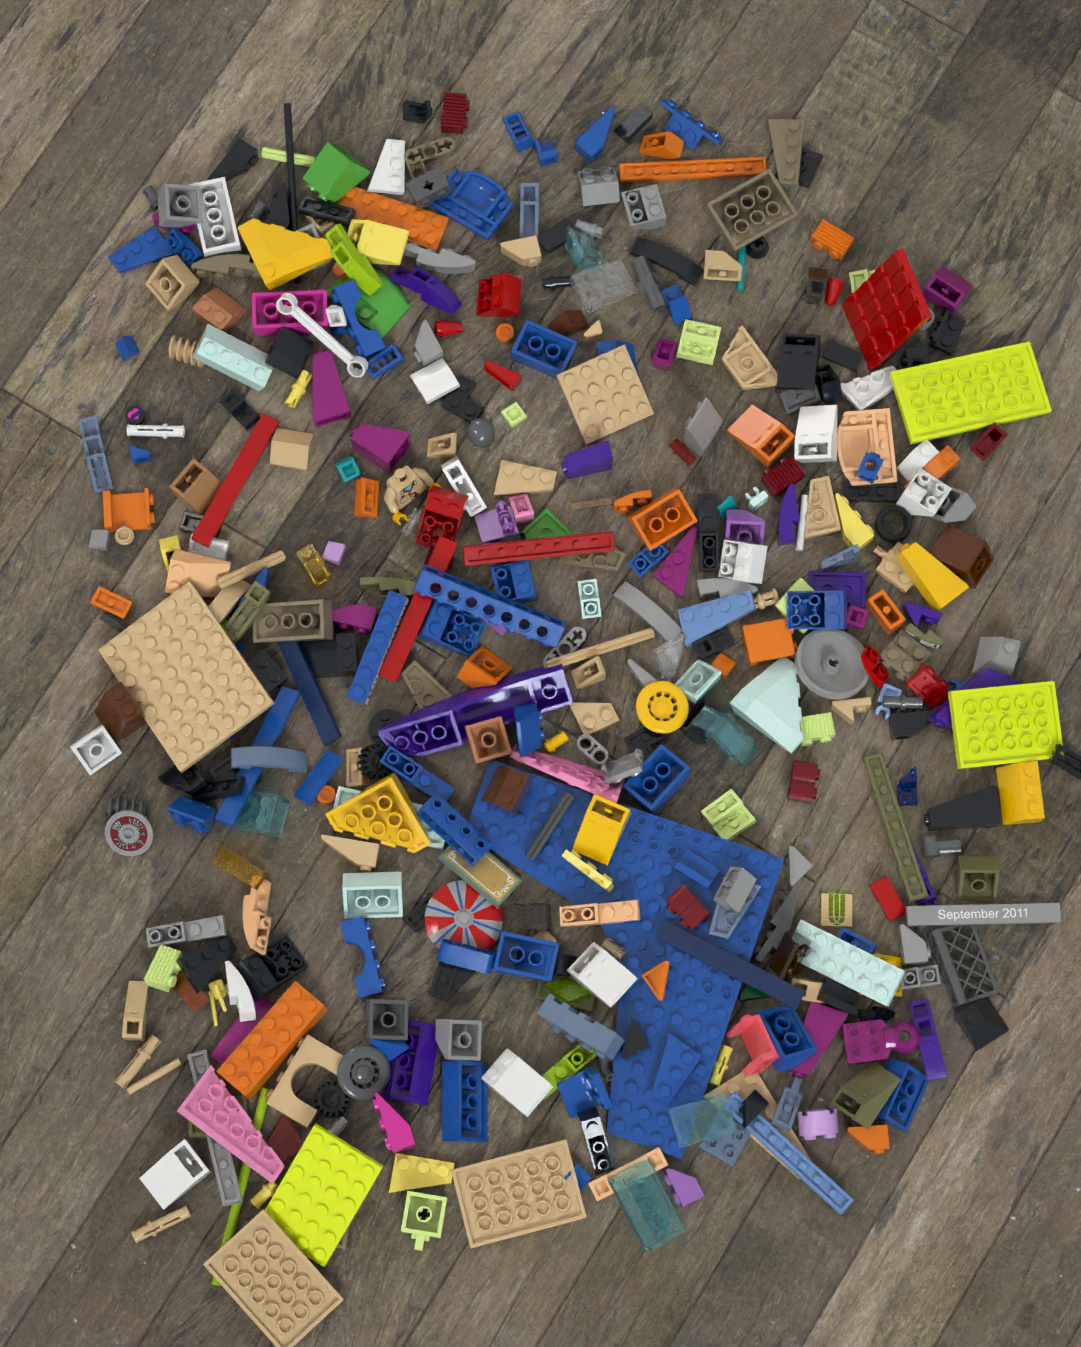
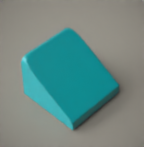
[335,456,361,483]
[717,496,738,522]

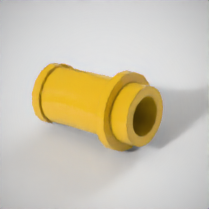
[543,731,569,753]

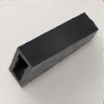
[924,786,1000,831]

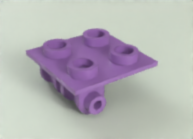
[474,500,519,544]

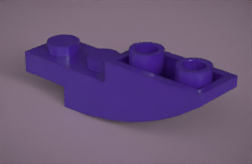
[389,266,462,315]
[909,999,947,1082]

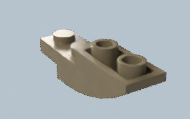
[191,254,262,281]

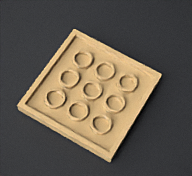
[556,345,654,444]

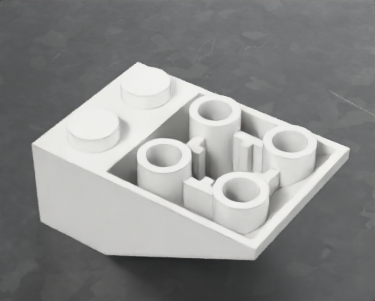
[795,405,838,463]
[567,942,638,1007]
[139,1139,211,1210]

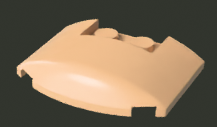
[837,408,897,486]

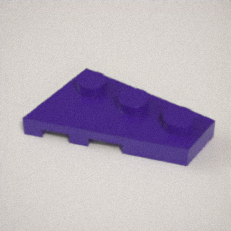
[808,571,866,610]

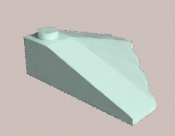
[730,657,804,754]

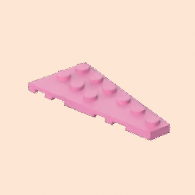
[510,744,625,803]
[177,1065,285,1183]

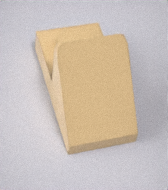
[830,697,872,725]

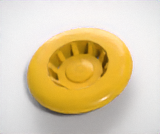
[636,681,689,734]

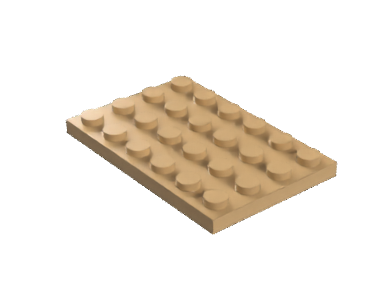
[451,1139,587,1249]
[203,1209,344,1347]

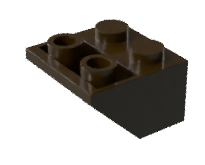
[769,930,812,980]

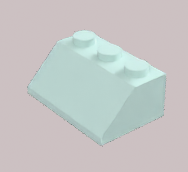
[342,872,403,919]

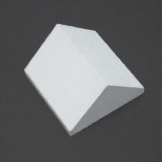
[70,725,122,775]

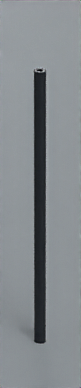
[284,103,301,283]

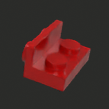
[906,663,949,708]

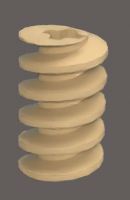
[168,335,205,368]

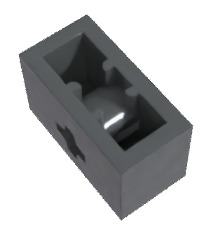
[406,167,451,208]

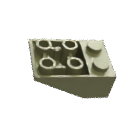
[830,1062,901,1129]

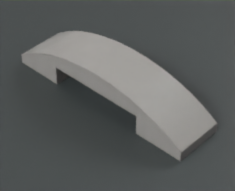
[613,581,682,645]

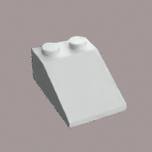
[481,1048,553,1117]

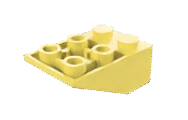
[347,219,409,265]

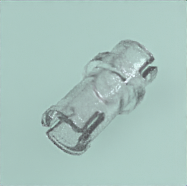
[399,508,423,538]

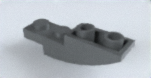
[753,890,796,965]

